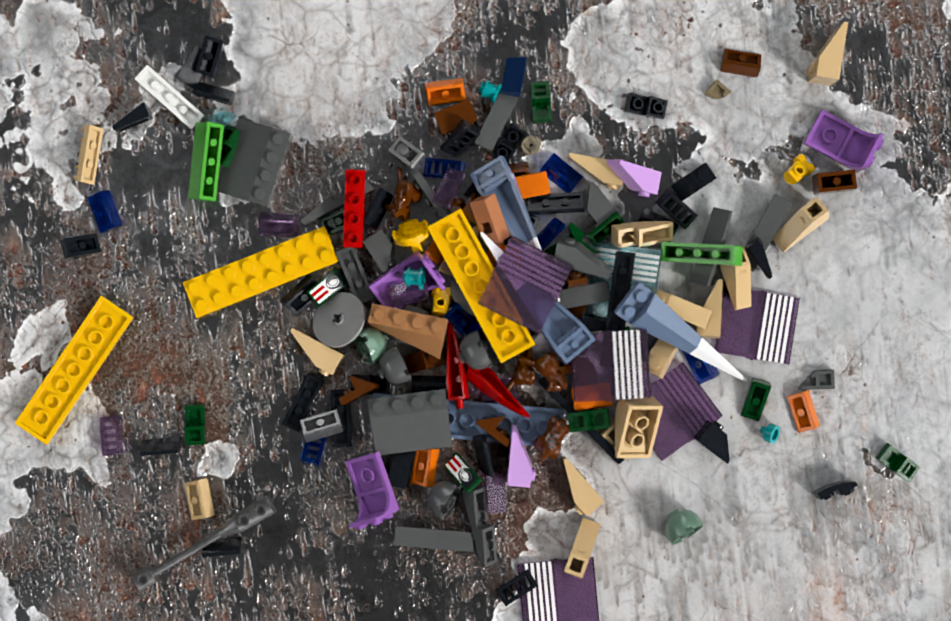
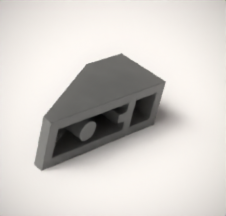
[553,237,613,279]

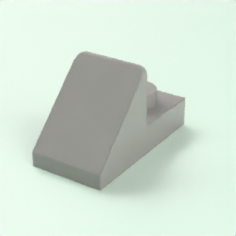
[388,136,424,169]

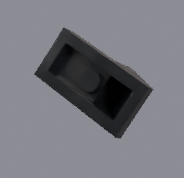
[60,233,101,259]

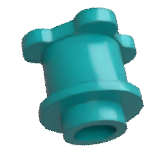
[478,80,502,104]
[403,267,426,290]

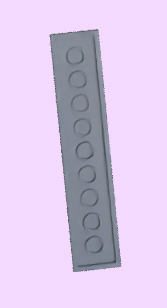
[370,393,564,446]

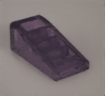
[100,415,124,456]

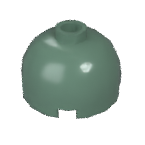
[353,327,388,366]
[664,509,704,546]

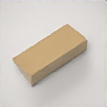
[184,478,215,520]

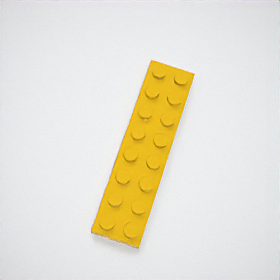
[427,209,535,363]
[183,226,339,318]
[15,296,134,445]

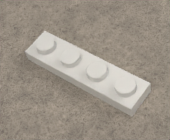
[135,65,205,130]

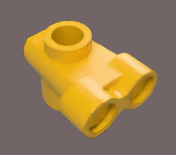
[783,154,815,185]
[431,287,453,317]

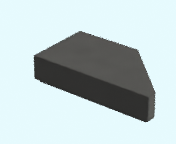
[798,370,835,390]

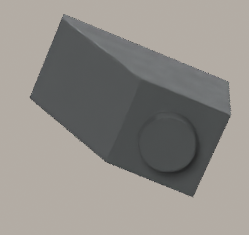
[586,181,617,226]
[363,229,394,274]

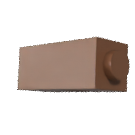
[470,193,510,246]

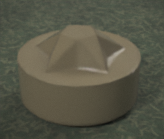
[521,135,541,155]

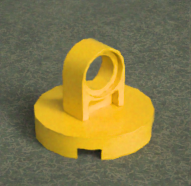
[392,219,430,254]

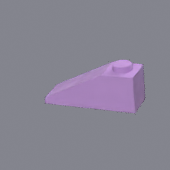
[607,159,662,197]
[507,425,535,488]

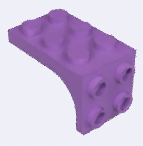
[803,109,884,173]
[368,250,446,309]
[345,451,399,530]

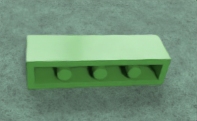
[188,122,224,201]
[660,242,743,266]

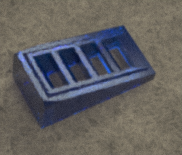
[423,157,466,181]
[301,437,327,467]

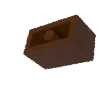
[434,99,478,137]
[812,169,857,195]

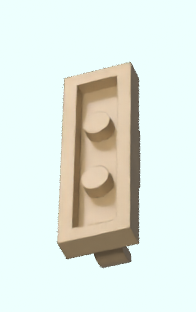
[73,124,104,185]

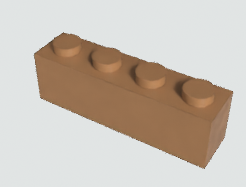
[368,303,448,359]

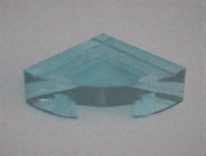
[209,112,236,129]

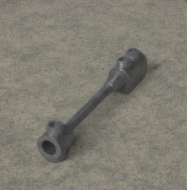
[132,495,277,591]

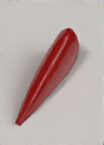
[446,322,469,409]
[464,363,530,418]

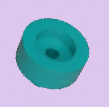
[760,423,780,444]

